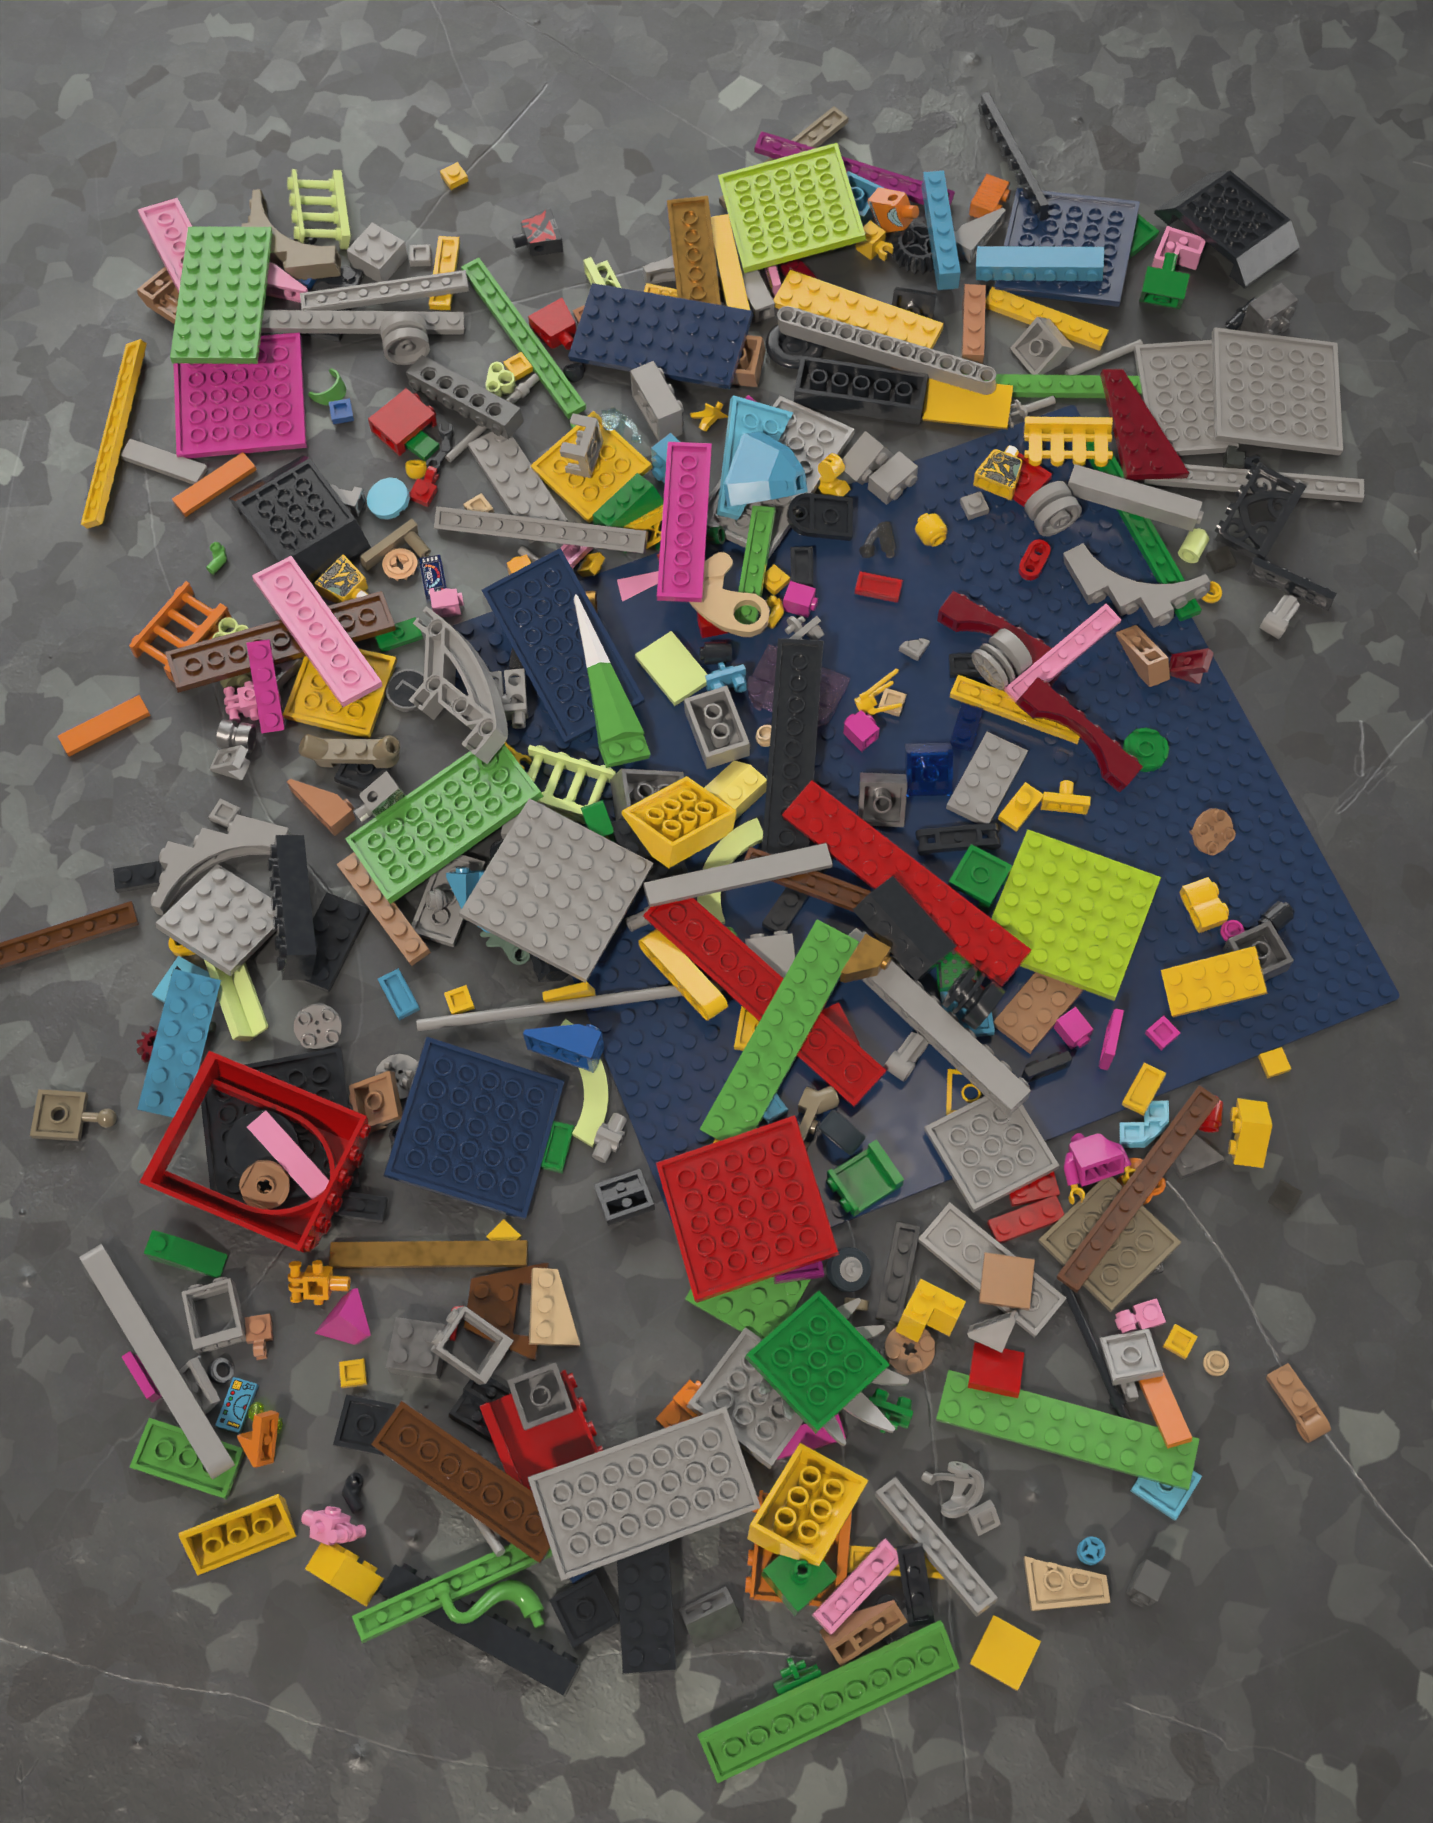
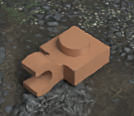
[245,1314,273,1360]

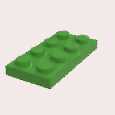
[130,1418,245,1500]

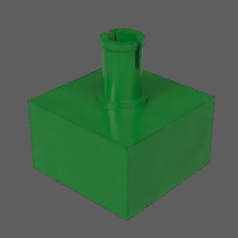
[1139,253,1190,309]
[761,1555,837,1616]

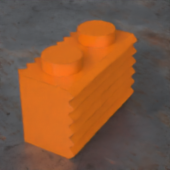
[969,173,1011,218]

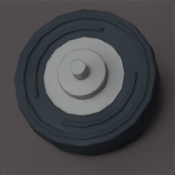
[826,1247,871,1292]

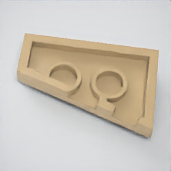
[529,1268,580,1347]
[1023,1556,1110,1611]

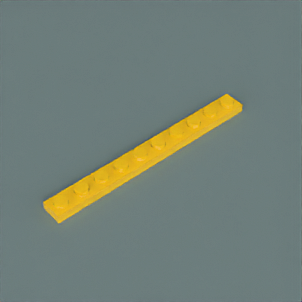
[81,339,147,529]

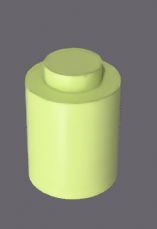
[1178,528,1209,563]

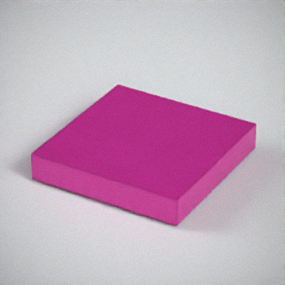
[1099,1009,1124,1070]

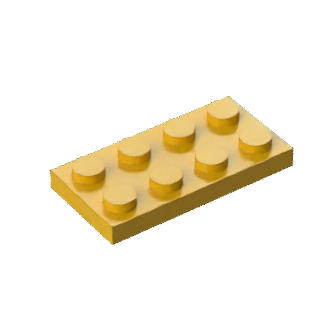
[1161,946,1268,1017]

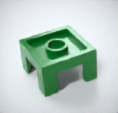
[948,844,1012,914]

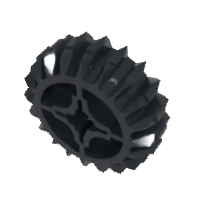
[891,221,934,275]

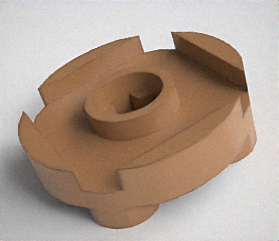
[239,1160,290,1209]
[884,1327,935,1375]

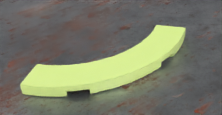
[697,818,763,924]
[561,1019,609,1148]

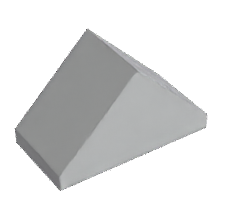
[967,1310,1018,1353]

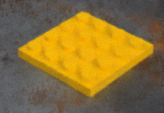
[531,411,652,524]
[283,648,397,739]

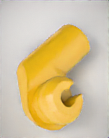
[766,595,784,629]

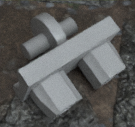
[785,616,824,640]

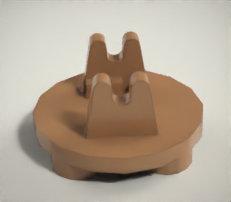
[1189,808,1235,855]

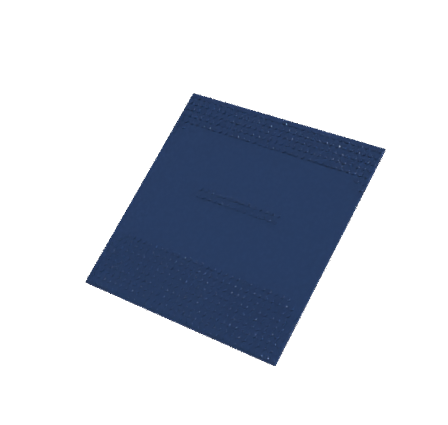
[452,405,1400,1228]

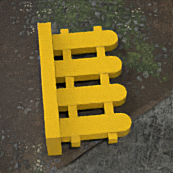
[1024,417,1113,467]

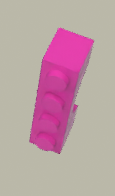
[246,640,285,733]

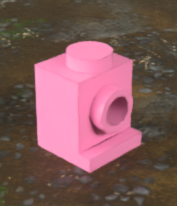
[429,588,464,618]

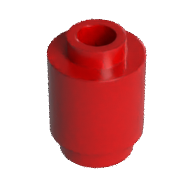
[1199,1096,1223,1133]

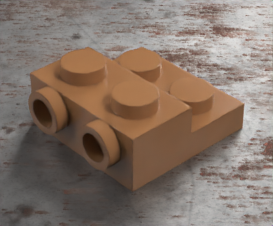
[349,1070,402,1133]

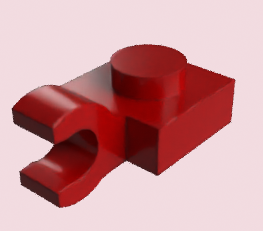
[409,466,439,507]

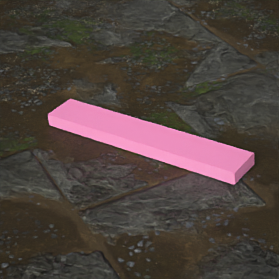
[1004,604,1121,703]

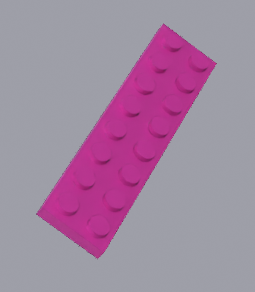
[657,442,712,602]

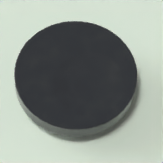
[226,1110,299,1182]

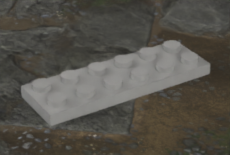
[468,432,568,544]
[918,1202,1067,1338]

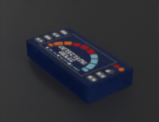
[419,555,447,600]

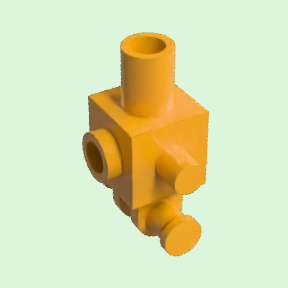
[288,1260,351,1305]

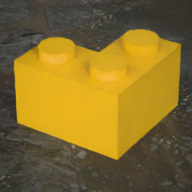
[1228,1098,1272,1168]
[895,1279,966,1343]
[305,1542,384,1607]

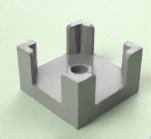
[560,413,603,478]

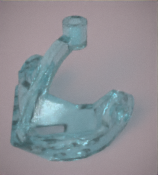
[601,407,642,443]

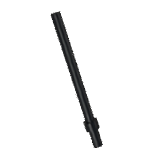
[1060,1284,1131,1420]

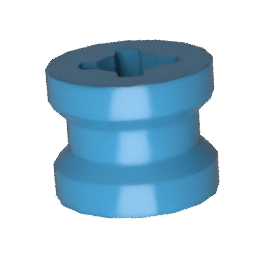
[1076,1536,1105,1566]

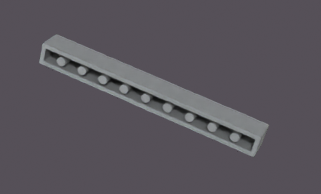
[848,928,1031,1117]

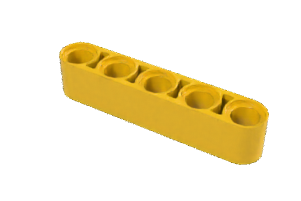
[638,929,728,1021]

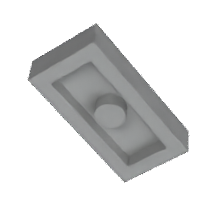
[179,1357,220,1414]

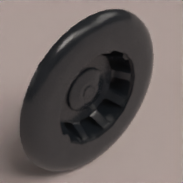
[765,320,824,369]

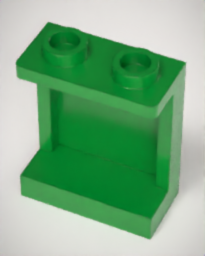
[826,1139,904,1217]

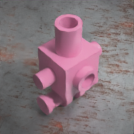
[223,681,281,723]
[301,1506,366,1545]

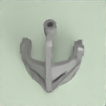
[922,1461,984,1518]

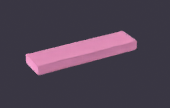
[247,1110,329,1199]
[812,1539,899,1635]

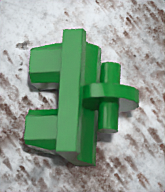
[869,1388,913,1434]
[773,1657,822,1696]

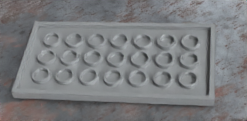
[707,396,855,559]
[528,1407,761,1581]

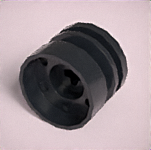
[942,965,1006,1030]

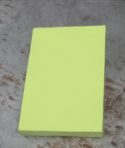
[635,631,708,706]

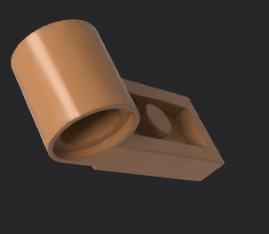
[1266,1363,1331,1443]

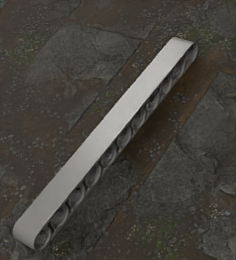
[777,306,996,395]
[79,1244,235,1480]

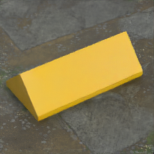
[178,1494,297,1576]

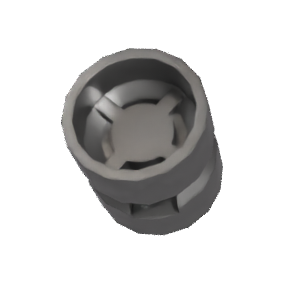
[216,719,257,753]

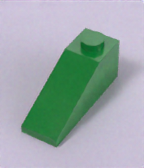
[144,1230,228,1278]

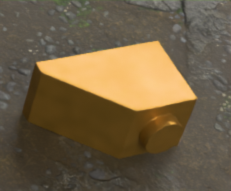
[840,934,892,983]

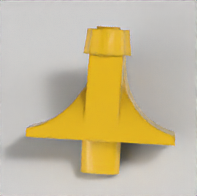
[690,402,728,432]

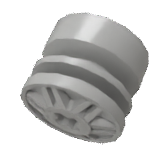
[971,629,1032,690]

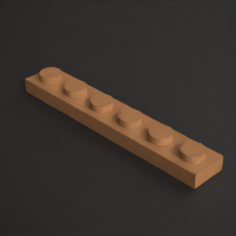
[337,852,431,966]

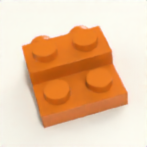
[655,1380,702,1428]

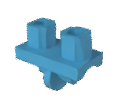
[705,662,747,693]

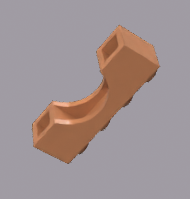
[961,284,986,364]

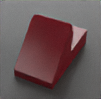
[1169,648,1214,684]

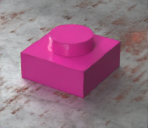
[1145,1016,1180,1051]

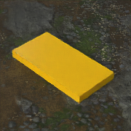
[922,378,1013,430]

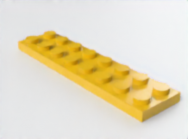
[773,270,943,349]

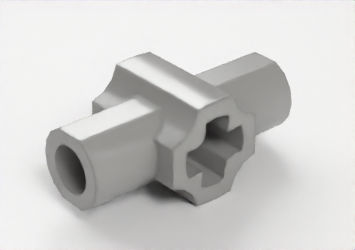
[592,1113,627,1163]

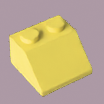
[704,760,767,820]

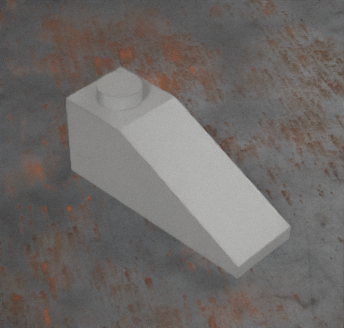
[954,208,1006,264]

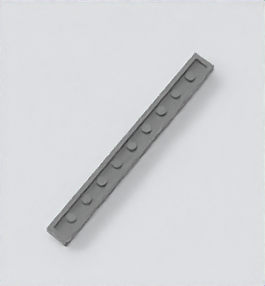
[261,310,464,335]
[1144,464,1364,502]
[434,506,648,554]

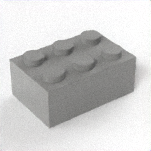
[630,361,684,442]
[684,686,750,769]

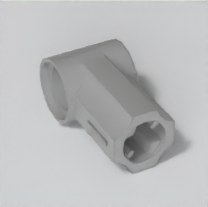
[1259,595,1300,639]
[884,1032,929,1082]

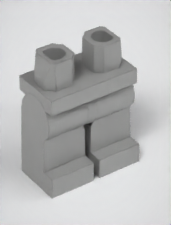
[490,668,528,729]

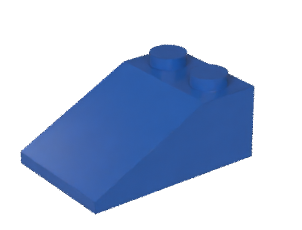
[523,1024,605,1073]

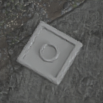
[1100,1328,1163,1385]

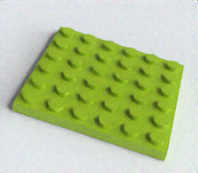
[718,143,866,273]
[991,830,1161,1001]

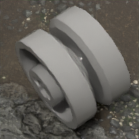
[380,312,430,365]
[1024,481,1082,536]

